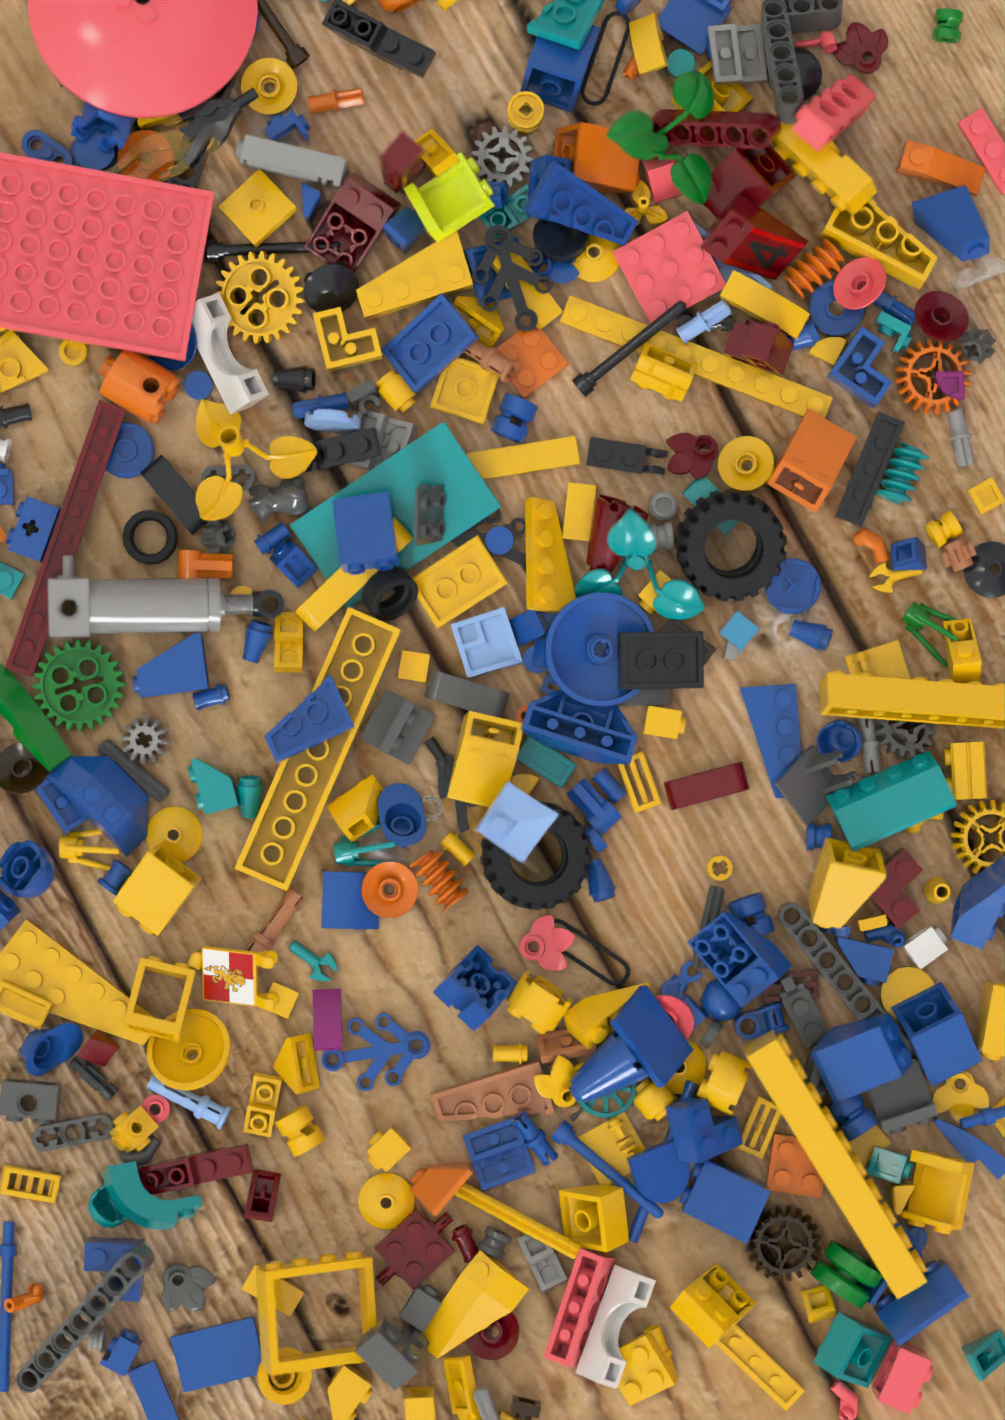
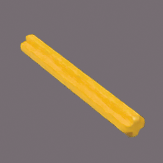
[454,1183,582,1259]

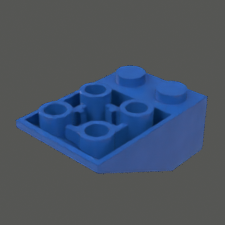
[950,855,1005,949]
[687,911,793,1008]

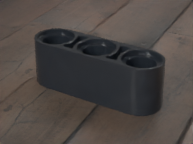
[140,454,208,535]

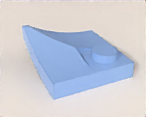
[451,607,524,679]
[475,782,559,862]

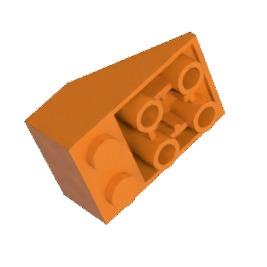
[766,409,857,513]

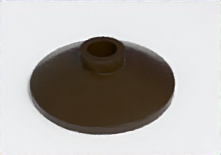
[0,742,48,794]

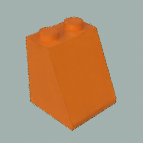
[554,122,640,193]

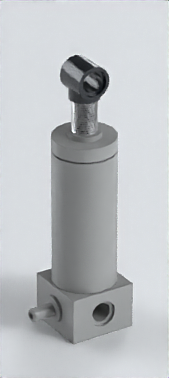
[48,555,284,637]

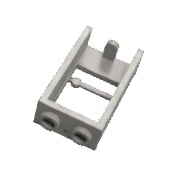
[236,134,348,189]

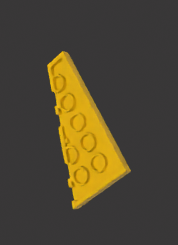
[0,919,156,1045]

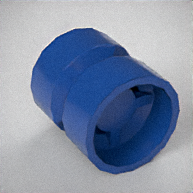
[490,393,539,444]
[728,892,775,936]
[828,1093,879,1142]

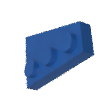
[264,674,355,763]

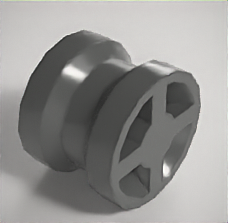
[477,1226,512,1259]

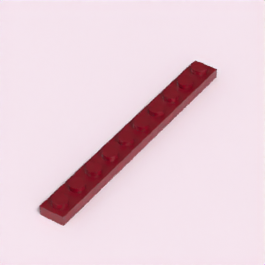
[5,400,126,677]

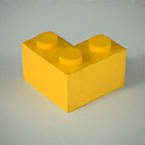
[313,307,383,373]

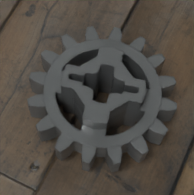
[874,719,936,759]

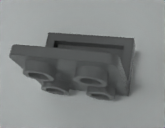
[868,1058,939,1135]

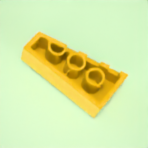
[772,113,877,216]

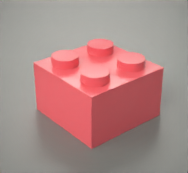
[871,1339,933,1414]

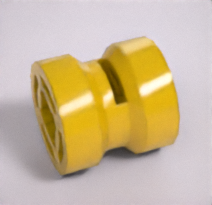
[924,510,963,549]

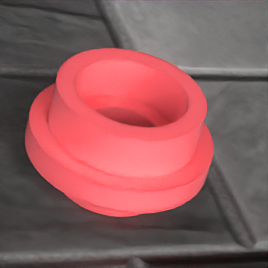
[142,1094,170,1123]

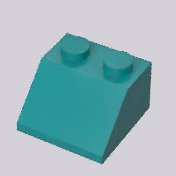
[813,1312,894,1388]

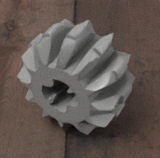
[121,716,170,764]

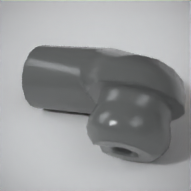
[120,1135,161,1167]

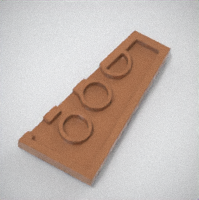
[430,1059,555,1122]

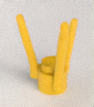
[59,828,120,871]

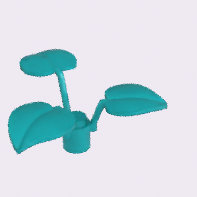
[574,509,705,620]

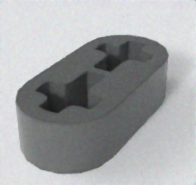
[201,465,256,491]

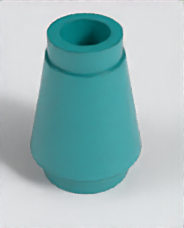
[236,775,264,818]

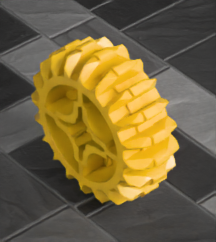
[951,800,1005,874]

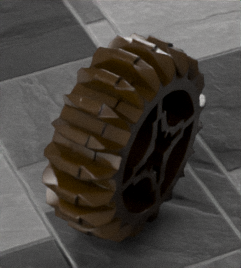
[745,1204,821,1281]

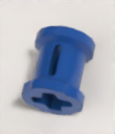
[97,858,133,896]

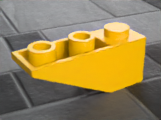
[564,983,651,1050]

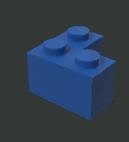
[826,327,892,409]
[665,1098,743,1163]
[84,1237,145,1302]

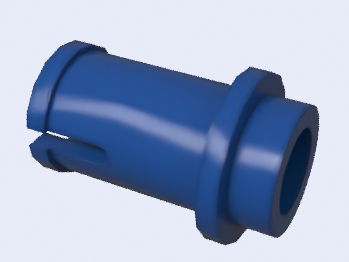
[254,522,292,555]
[193,683,230,711]
[592,767,627,804]

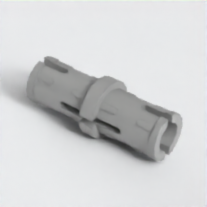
[857,718,882,773]

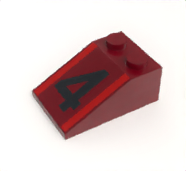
[700,192,808,280]

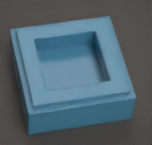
[719,611,760,651]

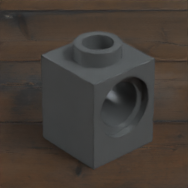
[400,1284,442,1332]

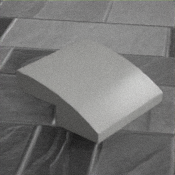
[707,24,768,84]
[349,410,418,471]

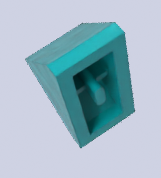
[961,1329,1005,1381]

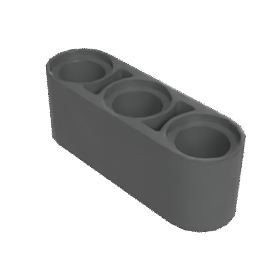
[424,670,510,718]

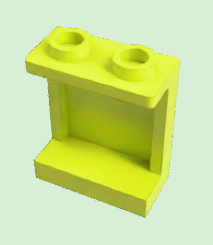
[403,152,495,242]

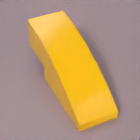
[720,270,810,340]

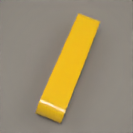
[295,517,414,632]

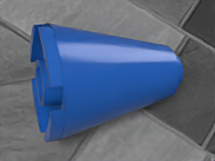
[568,1030,649,1103]

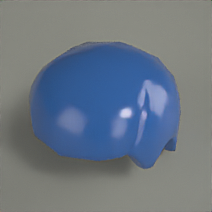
[816,719,863,763]
[700,979,742,1022]

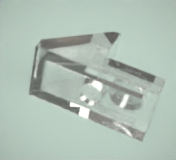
[951,254,1005,293]

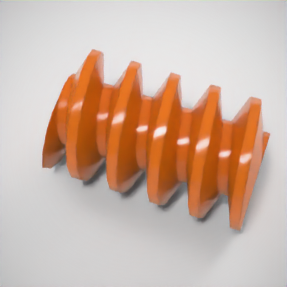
[782,238,844,300]
[409,849,469,912]

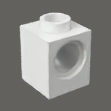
[902,925,948,969]

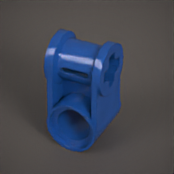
[732,1001,790,1040]

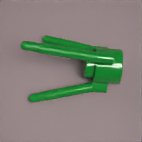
[902,602,958,667]

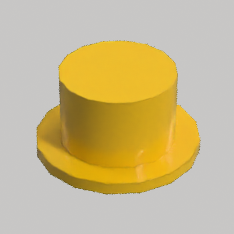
[257,1347,312,1405]

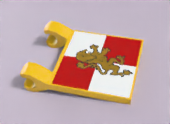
[202,946,279,1010]

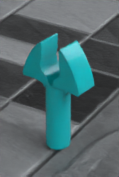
[289,941,338,981]

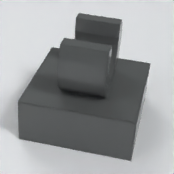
[346,379,381,417]

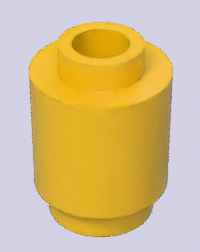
[376,370,417,413]

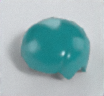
[87,1184,127,1228]

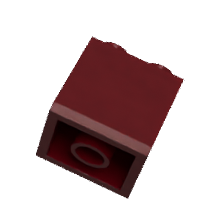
[703,145,797,218]

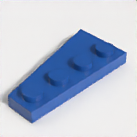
[739,684,801,798]

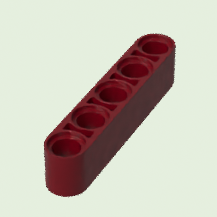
[651,109,782,149]

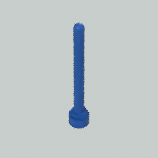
[551,1120,664,1219]

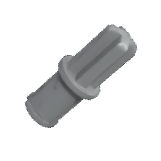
[946,409,975,467]

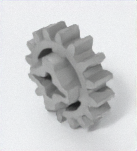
[472,126,533,188]

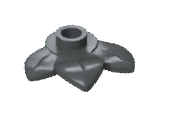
[161,1263,216,1312]

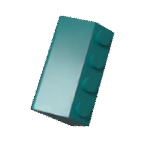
[826,751,957,852]

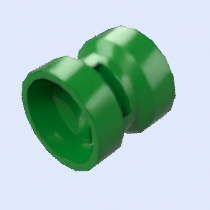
[932,8,964,43]

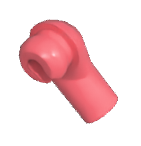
[830,1379,858,1420]

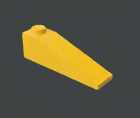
[422,1250,530,1359]

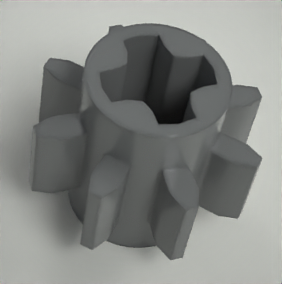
[960,326,996,364]
[201,520,236,553]

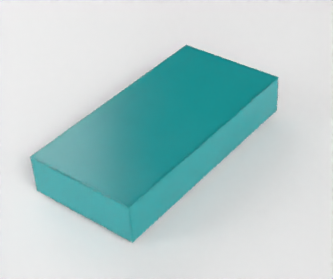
[517,736,577,789]

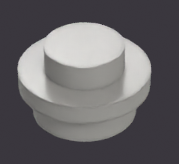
[649,492,677,520]

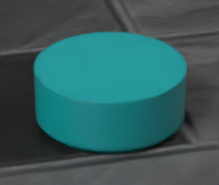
[666,49,695,79]

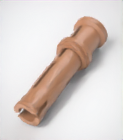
[464,340,519,383]
[245,888,305,970]

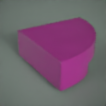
[934,371,965,400]

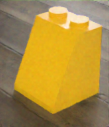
[808,837,886,928]
[113,844,202,936]
[974,980,1005,1061]

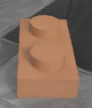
[536,1029,597,1064]

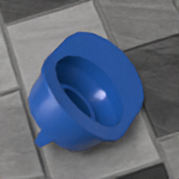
[378,783,426,849]
[19,1023,83,1076]

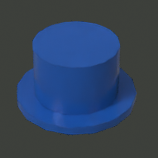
[70,128,121,174]

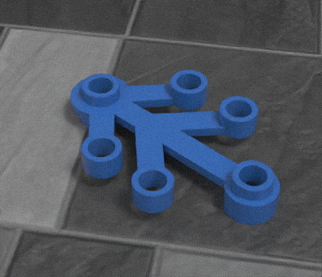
[321,1013,431,1091]

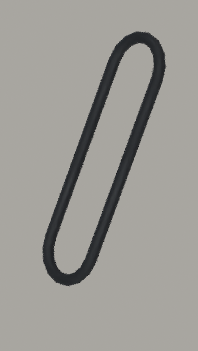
[580,11,631,106]
[554,919,630,986]

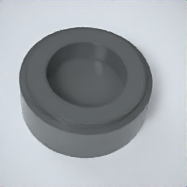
[699,1020,723,1049]

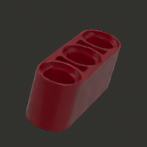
[664,762,750,810]

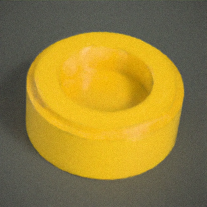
[59,340,88,366]

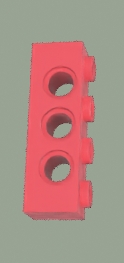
[792,74,877,151]
[544,1248,616,1367]

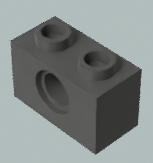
[0,1078,62,1124]

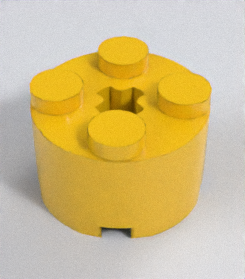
[506,970,572,1034]
[696,1050,752,1116]

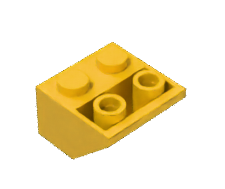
[670,1263,757,1349]

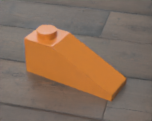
[896,140,985,196]

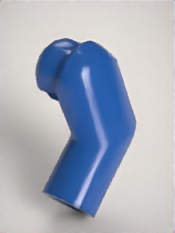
[863,923,906,948]

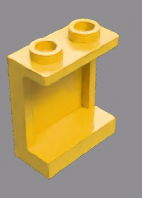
[900,1149,975,1234]

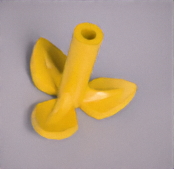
[624,180,669,226]

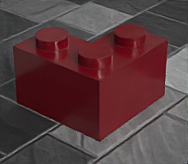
[724,320,794,376]
[869,847,923,929]

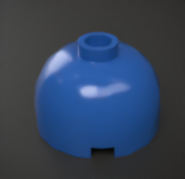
[0,840,56,898]

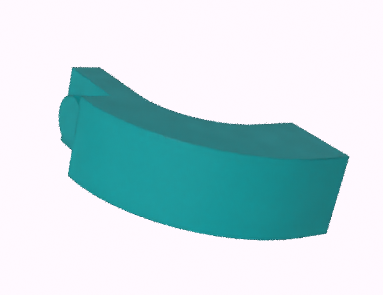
[102,1161,203,1230]

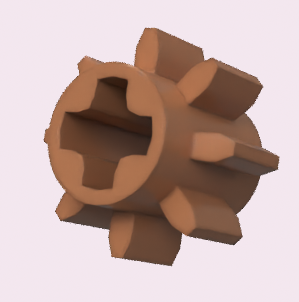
[940,538,977,572]

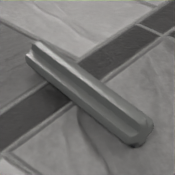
[98,740,169,802]
[692,886,724,969]

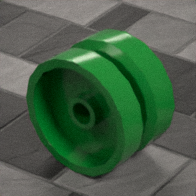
[810,1240,883,1308]

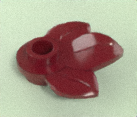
[833,22,889,74]
[666,432,718,480]

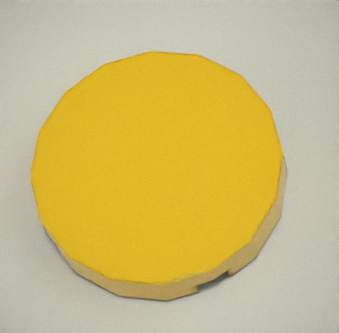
[880,966,935,1020]

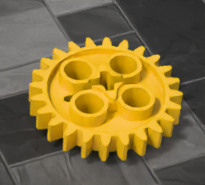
[214,251,306,344]

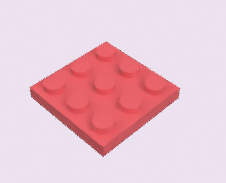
[613,211,726,323]

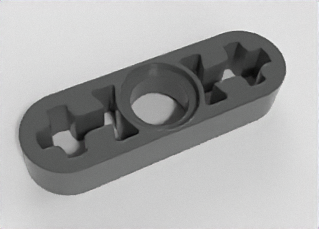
[32,1113,115,1151]

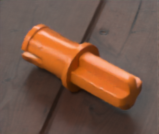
[307,88,365,114]

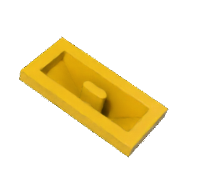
[453,296,504,348]
[273,1033,320,1094]

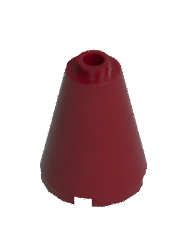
[586,494,649,573]

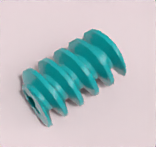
[876,442,929,505]

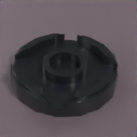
[533,219,590,263]

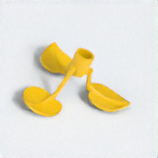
[196,399,317,521]

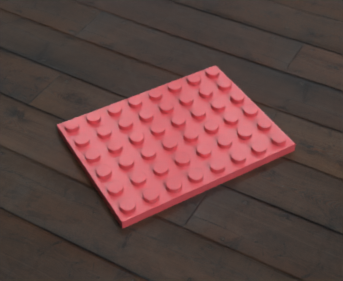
[0,152,214,361]

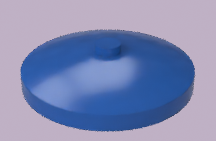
[544,593,655,706]

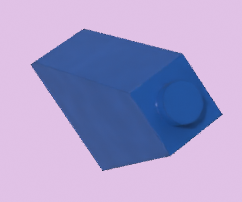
[912,185,990,262]
[133,632,210,698]

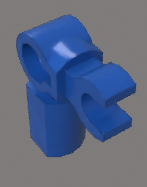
[660,961,707,1028]

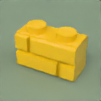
[630,342,698,402]
[943,741,987,800]

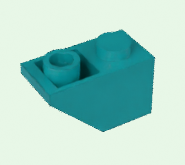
[187,758,240,815]

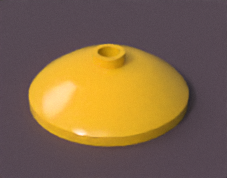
[147,1009,231,1090]

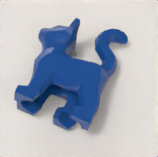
[71,102,137,152]

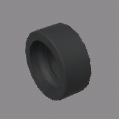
[122,510,178,565]
[361,566,418,621]

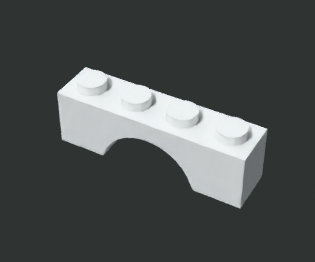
[192,293,269,414]
[575,1265,656,1389]

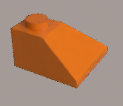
[410,1162,473,1217]

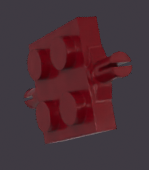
[375,1209,455,1290]

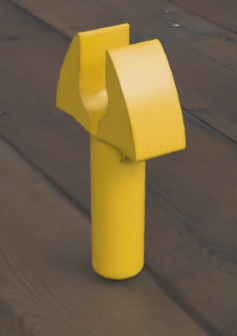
[868,562,923,593]

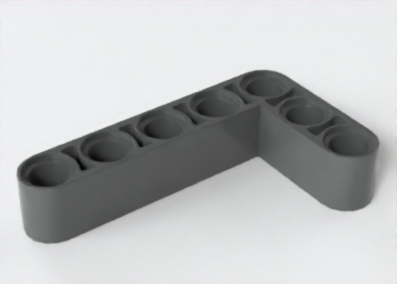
[760,0,843,124]

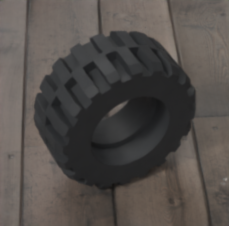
[675,489,787,602]
[480,801,592,910]

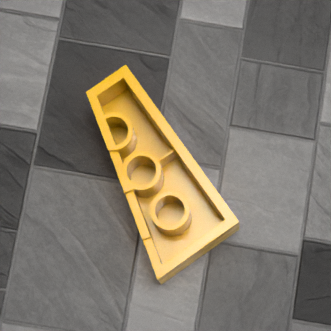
[819,199,938,291]
[356,231,473,321]

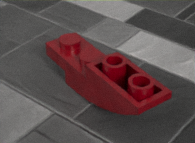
[137,1143,254,1195]

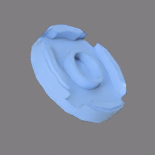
[304,409,361,434]

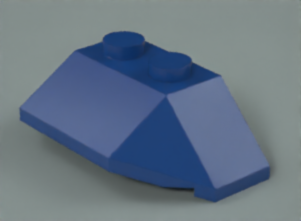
[521,690,638,764]
[47,756,149,857]

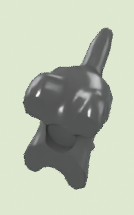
[248,476,314,524]

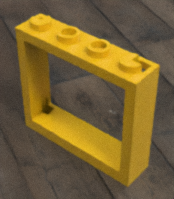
[255,1251,377,1375]

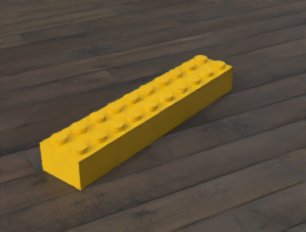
[234,607,402,891]
[744,1029,928,1299]

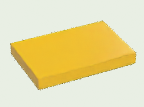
[412,535,509,629]

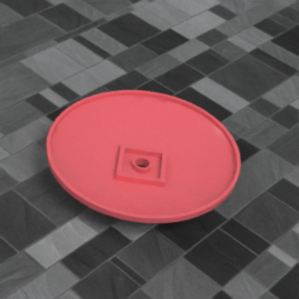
[28,0,258,118]

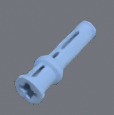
[146,1074,232,1130]

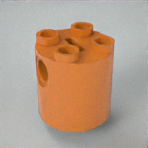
[99,350,180,425]

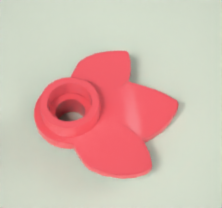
[519,915,575,971]

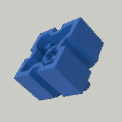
[433,944,517,1032]

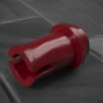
[451,1224,479,1263]

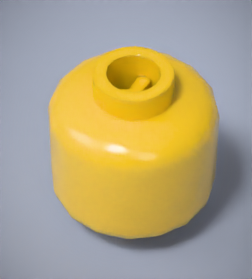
[633,1078,675,1122]

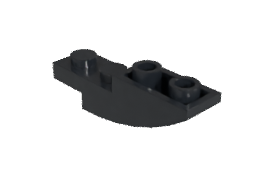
[322,0,436,78]

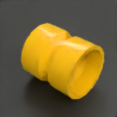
[507,91,544,135]
[274,1104,326,1157]

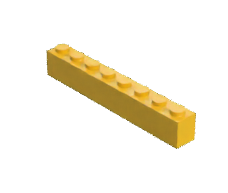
[819,671,1005,729]

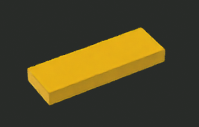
[491,252,563,330]

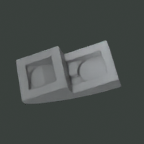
[517,1234,568,1293]

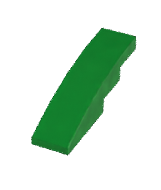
[0,664,72,772]

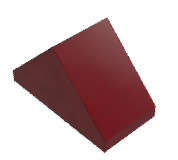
[244,1169,281,1222]

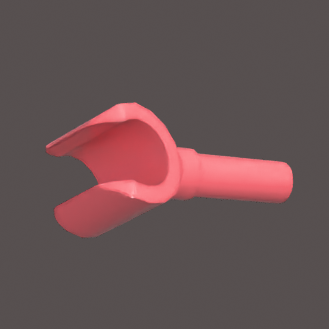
[796,31,837,53]

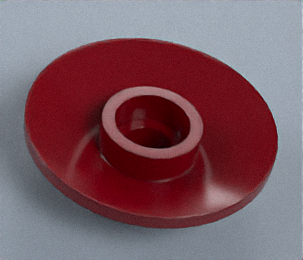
[914,291,969,341]
[466,1312,520,1360]

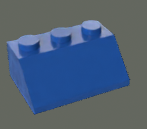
[873,1259,969,1346]

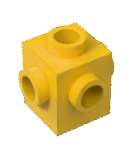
[109,1105,159,1154]

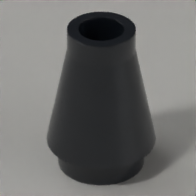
[273,365,316,393]

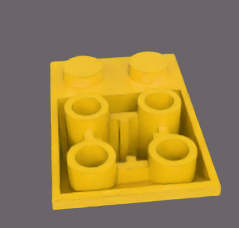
[447,711,523,808]

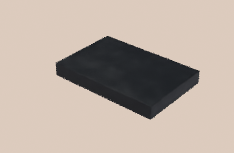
[618,631,704,690]

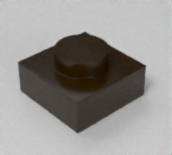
[511,1395,541,1420]

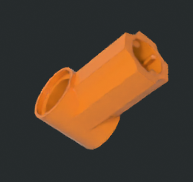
[177,550,234,579]

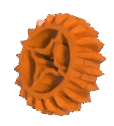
[894,339,971,415]

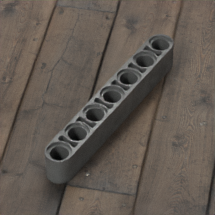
[777,902,911,1054]
[16,1244,154,1393]

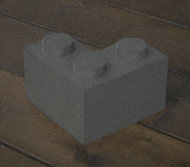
[355,1318,429,1391]

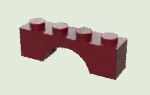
[380,131,426,195]

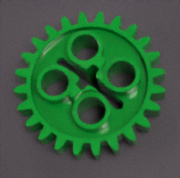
[33,639,126,731]

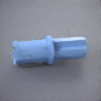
[676,300,731,344]

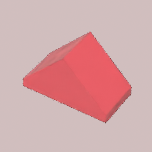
[640,148,682,204]

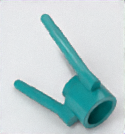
[334,822,396,867]

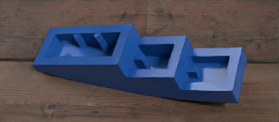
[932,1116,1005,1179]

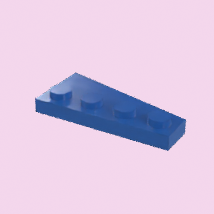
[522,161,639,246]

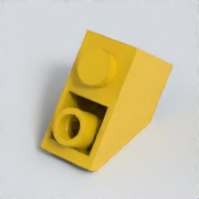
[943,618,982,683]
[326,774,384,843]
[327,1364,374,1420]

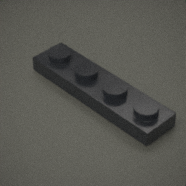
[834,412,905,527]

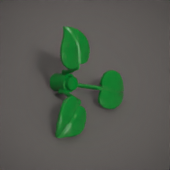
[606,70,714,205]

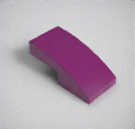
[312,989,343,1051]

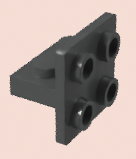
[360,690,435,764]

